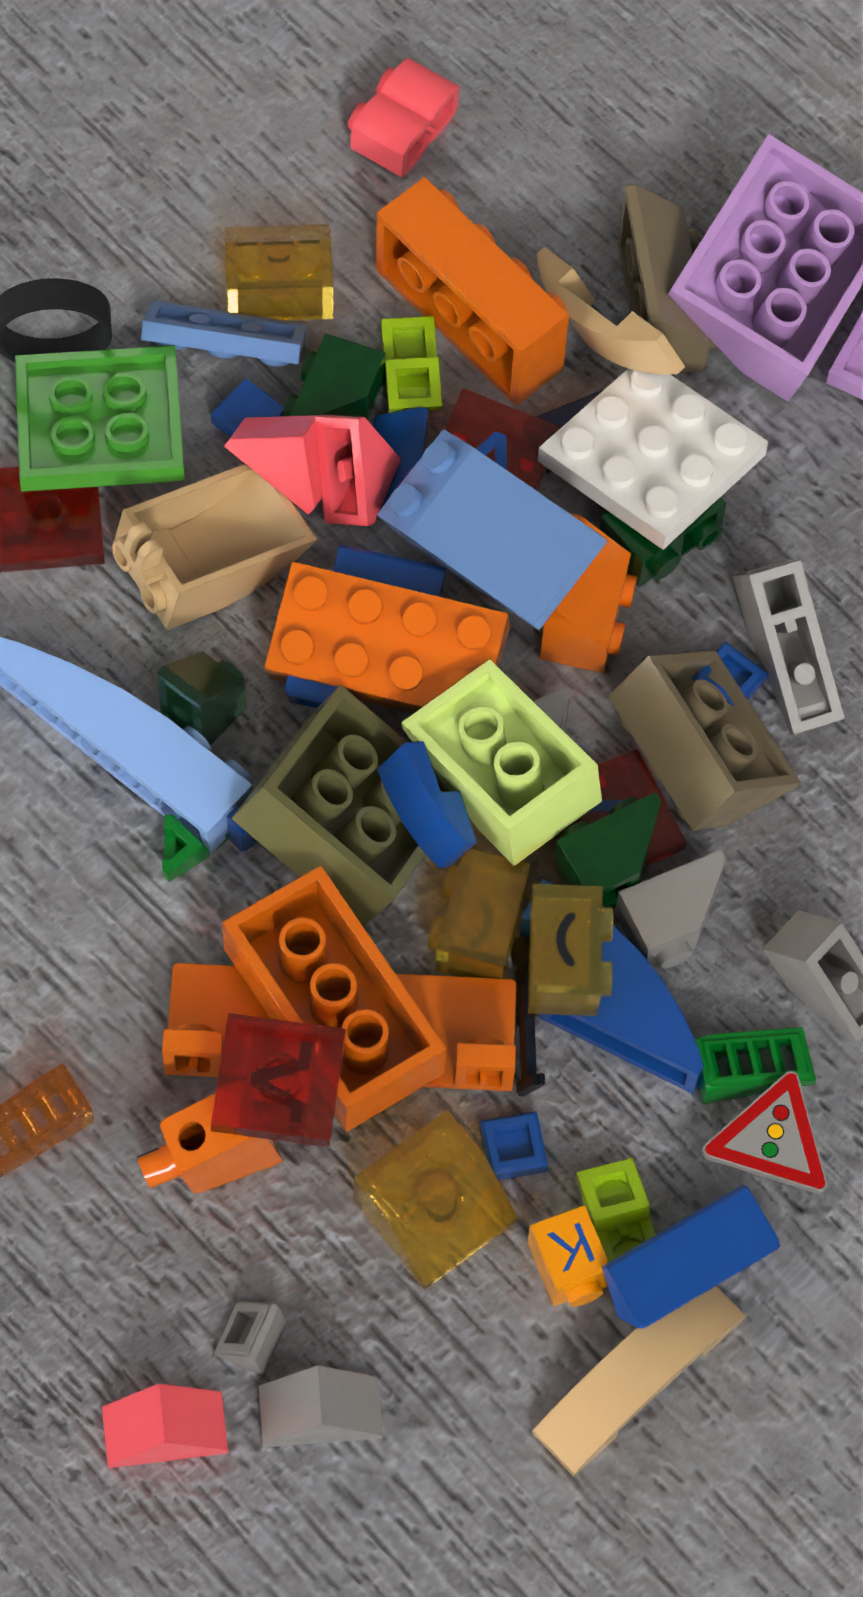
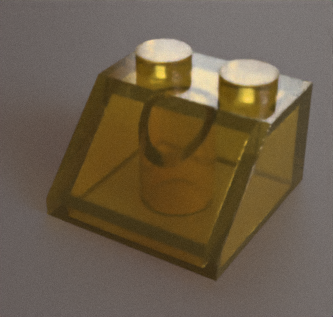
[225,224,333,320]
[353,1110,518,1290]

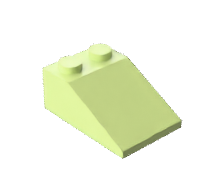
[401,659,602,866]

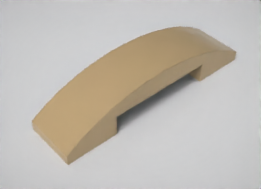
[537,247,685,375]
[532,1286,746,1477]

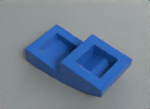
[377,741,477,868]

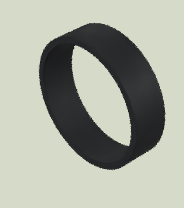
[0,278,112,362]

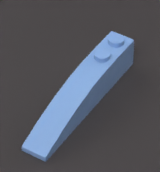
[0,637,253,854]

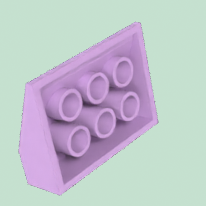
[668,134,863,402]

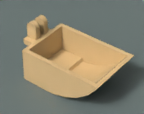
[112,464,317,631]

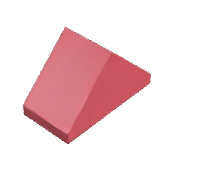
[224,415,322,515]
[315,415,401,526]
[102,1383,228,1468]

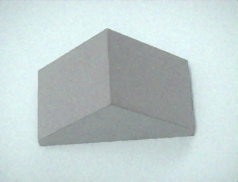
[258,1365,383,1448]

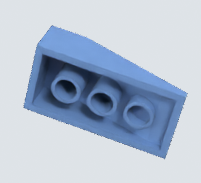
[377,429,608,630]

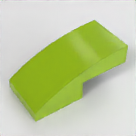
[381,316,442,413]
[576,1158,656,1262]

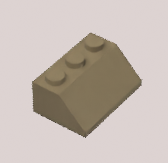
[618,184,716,373]
[608,650,801,831]

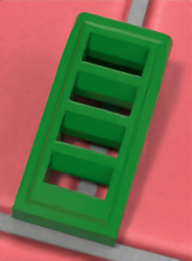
[694,1027,816,1104]

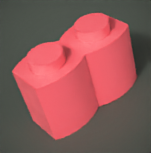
[348,58,460,178]

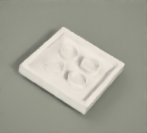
[538,369,768,550]

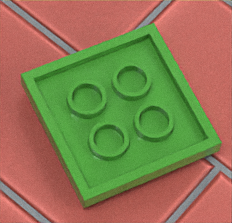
[15,345,185,492]

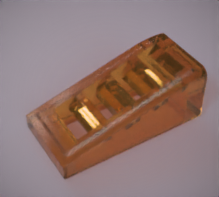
[0,1063,94,1178]

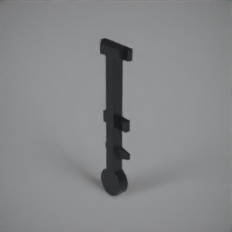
[511,936,545,1097]

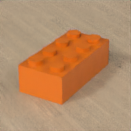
[376,177,569,406]
[264,561,510,714]
[222,866,447,1132]

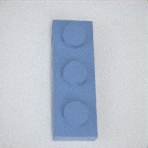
[141,300,308,366]

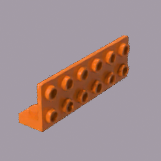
[162,963,516,1091]

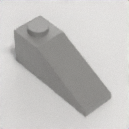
[732,560,845,735]

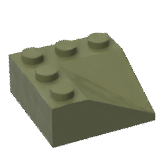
[231,684,450,927]

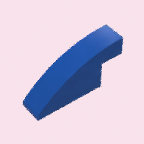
[520,879,704,1095]

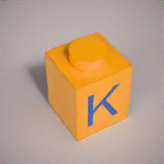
[527,1205,609,1307]

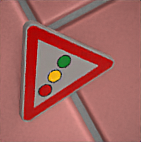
[702,1071,828,1194]

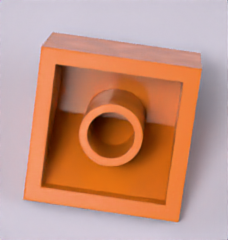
[540,513,638,673]

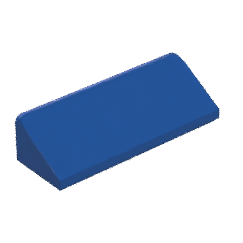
[602,1185,780,1329]

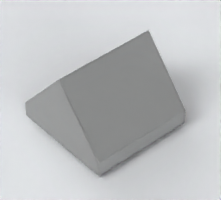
[214,1301,287,1376]

